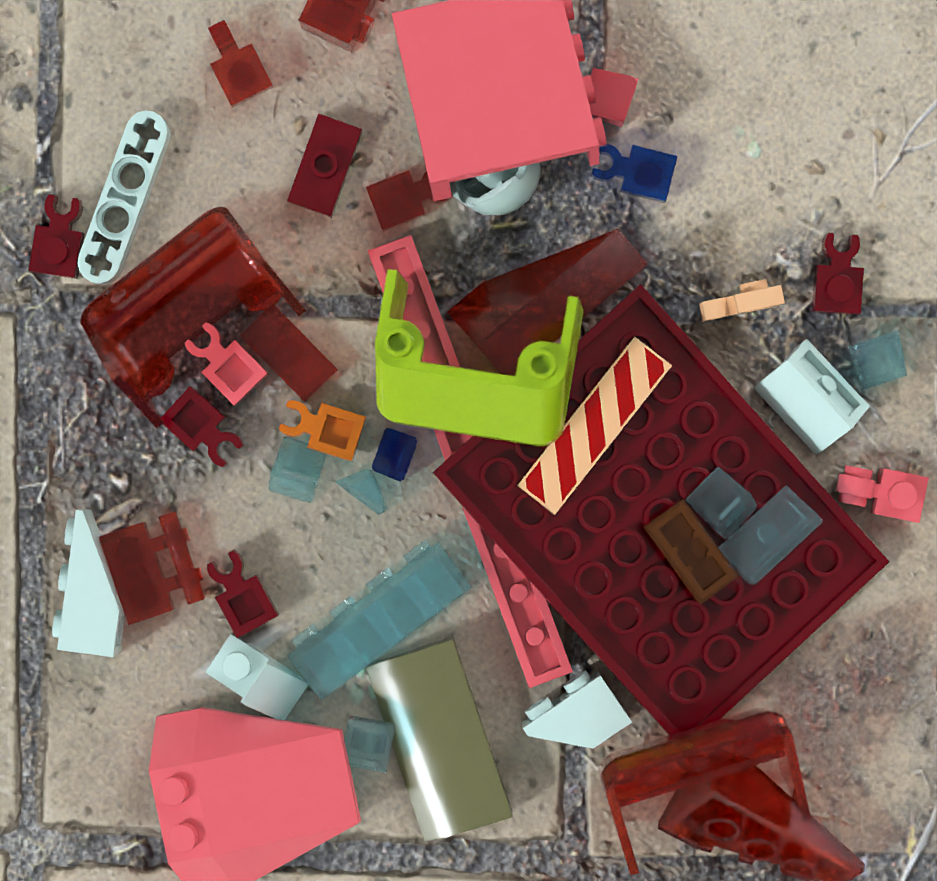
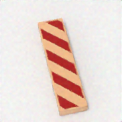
[518,337,672,515]

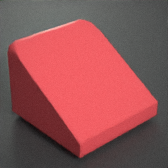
[589,68,639,127]

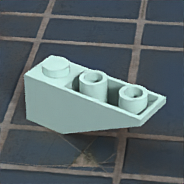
[52,508,127,657]

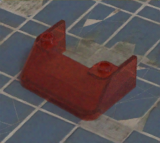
[80,207,306,429]
[598,708,811,876]

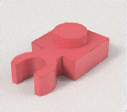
[185,322,269,406]

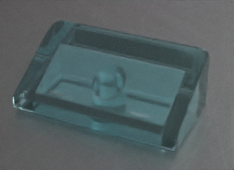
[719,486,823,585]

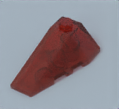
[447,229,648,376]
[657,744,865,881]

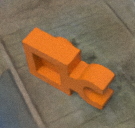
[279,400,367,462]

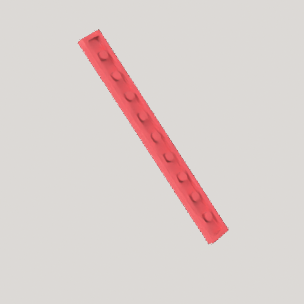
[368,235,573,688]

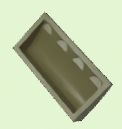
[365,636,513,842]

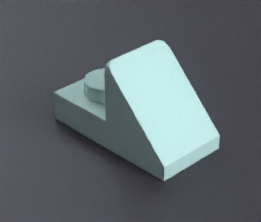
[205,632,309,720]

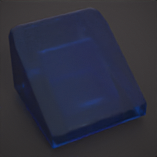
[372,428,419,482]

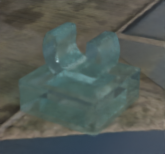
[345,715,396,773]

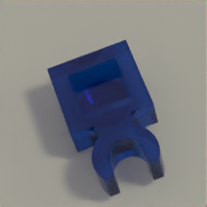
[590,144,678,203]

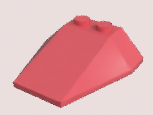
[149,707,361,881]

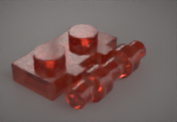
[99,511,205,625]

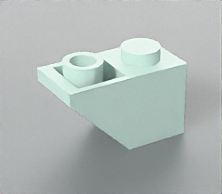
[522,670,632,749]

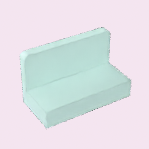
[755,339,870,454]

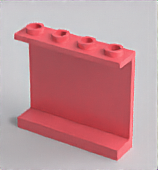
[391,0,607,201]

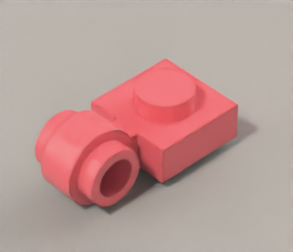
[835,465,929,523]

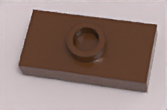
[643,499,739,604]

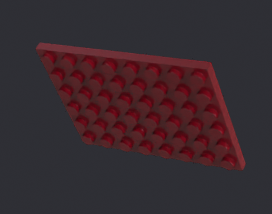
[432,284,890,752]

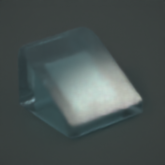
[848,331,907,390]
[268,436,327,503]
[685,466,757,539]
[336,468,388,515]

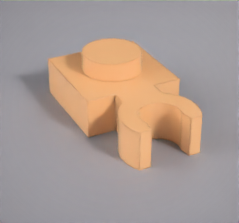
[699,279,785,322]

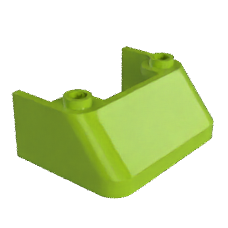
[375,269,584,446]

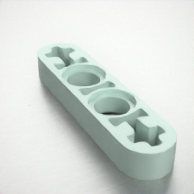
[78,110,171,285]

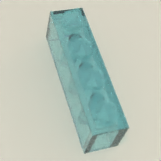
[287,540,472,700]

